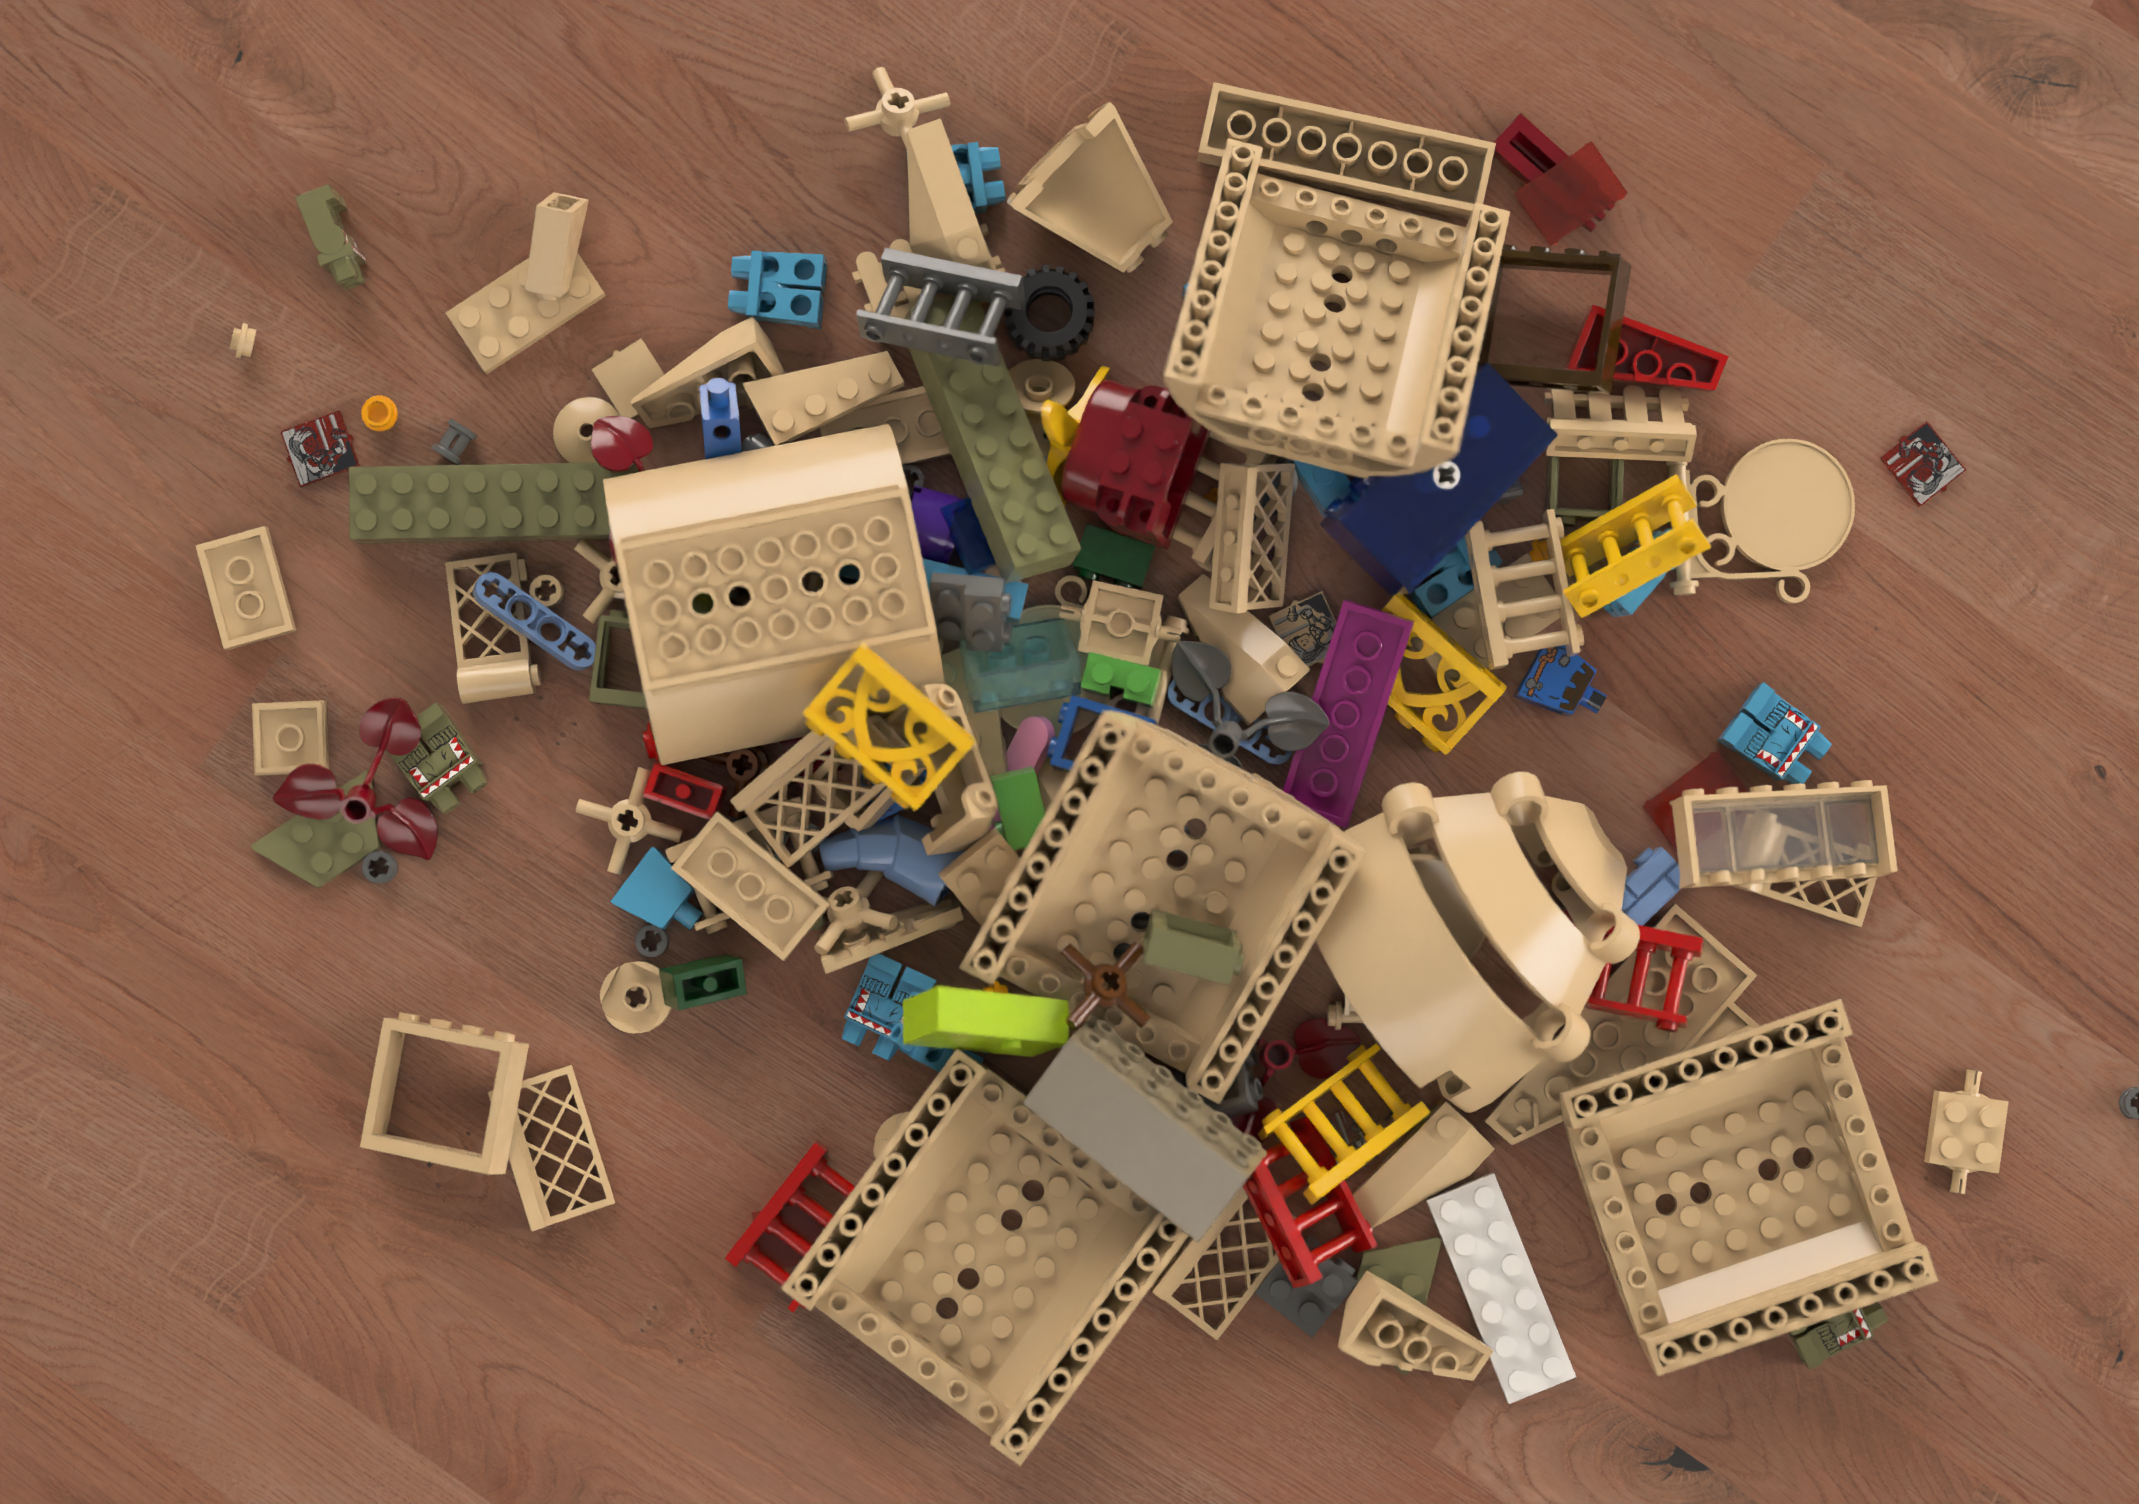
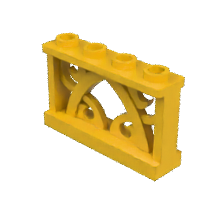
[1381,591,1507,755]
[803,643,976,810]

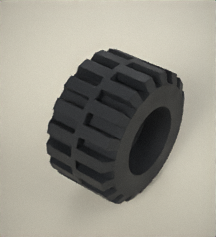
[1004,265,1095,362]

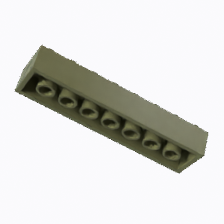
[904,297,1081,584]
[349,463,638,544]

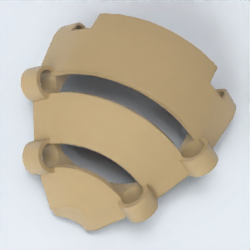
[1315,772,1640,1112]

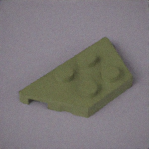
[250,770,381,888]
[1352,1236,1442,1375]

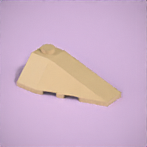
[631,316,785,429]

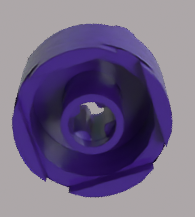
[910,485,964,564]

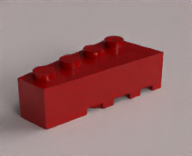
[1565,304,1729,392]

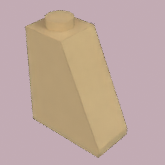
[525,192,589,300]

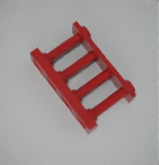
[1560,909,1704,1032]
[1242,1116,1377,1288]
[724,1141,855,1312]

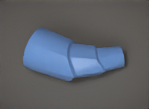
[820,814,966,907]

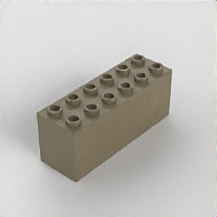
[1023,1016,1267,1242]

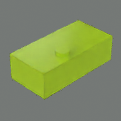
[903,986,1069,1057]

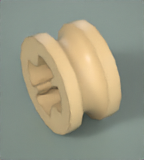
[529,575,564,608]

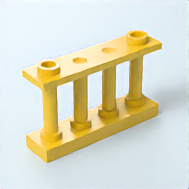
[1560,474,1711,618]
[1258,1043,1431,1205]

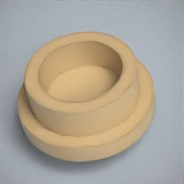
[229,323,256,359]

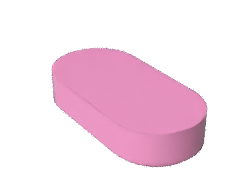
[1006,716,1055,776]

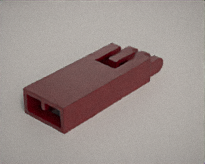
[1493,113,1615,232]

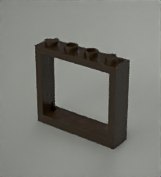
[1473,244,1631,394]

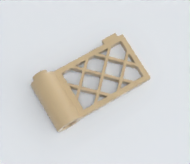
[445,552,542,704]
[1731,810,1877,927]

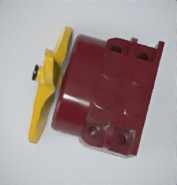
[1042,365,1211,550]

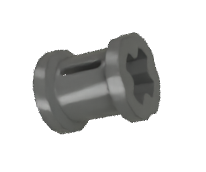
[431,418,477,465]

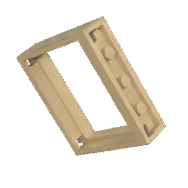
[360,1012,529,1175]

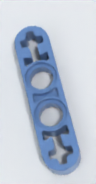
[473,572,596,671]
[1167,679,1292,765]

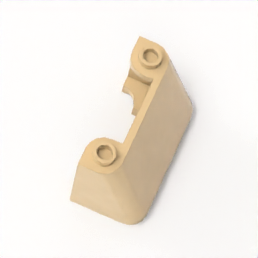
[884,684,997,856]

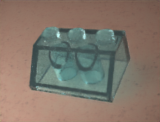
[958,618,1081,713]

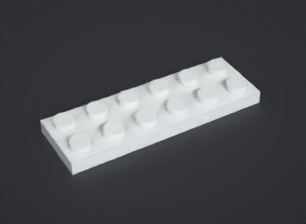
[1426,1172,1576,1404]

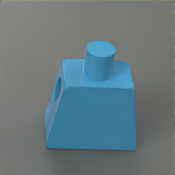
[610,846,703,931]

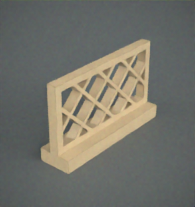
[1209,462,1295,614]
[730,710,888,868]
[488,1065,615,1231]
[1150,1186,1296,1340]

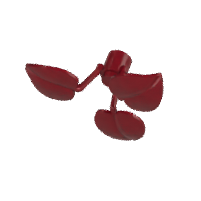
[591,416,653,569]
[272,697,438,861]
[1229,1018,1361,1144]

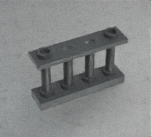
[856,248,1026,366]

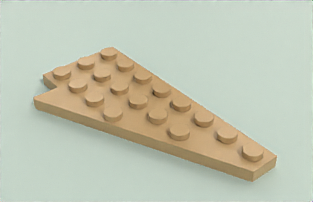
[1483,903,1759,1145]

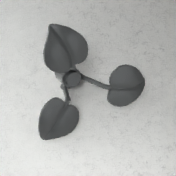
[1172,641,1329,769]

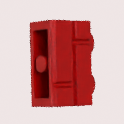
[643,762,727,820]

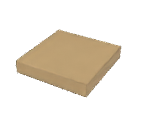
[252,700,329,776]

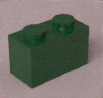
[1073,524,1155,590]
[659,954,747,1011]

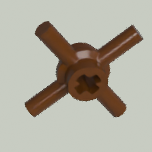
[698,745,801,819]
[1060,942,1151,1030]

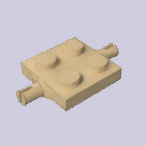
[1059,580,1182,667]
[1924,1069,2009,1194]

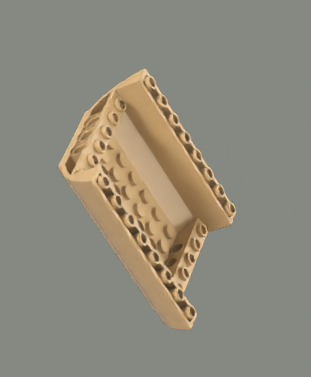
[1164,138,1510,479]
[603,424,945,765]
[960,711,1366,1104]
[1560,999,1938,1376]
[781,1049,1188,1466]

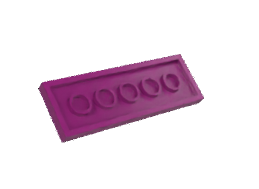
[1283,599,1414,828]

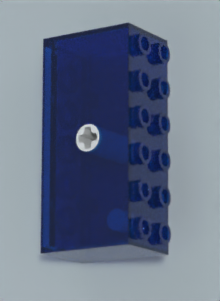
[1320,362,1558,595]

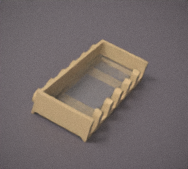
[1669,780,1898,888]

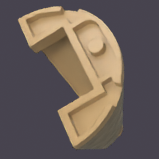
[1007,102,1173,273]

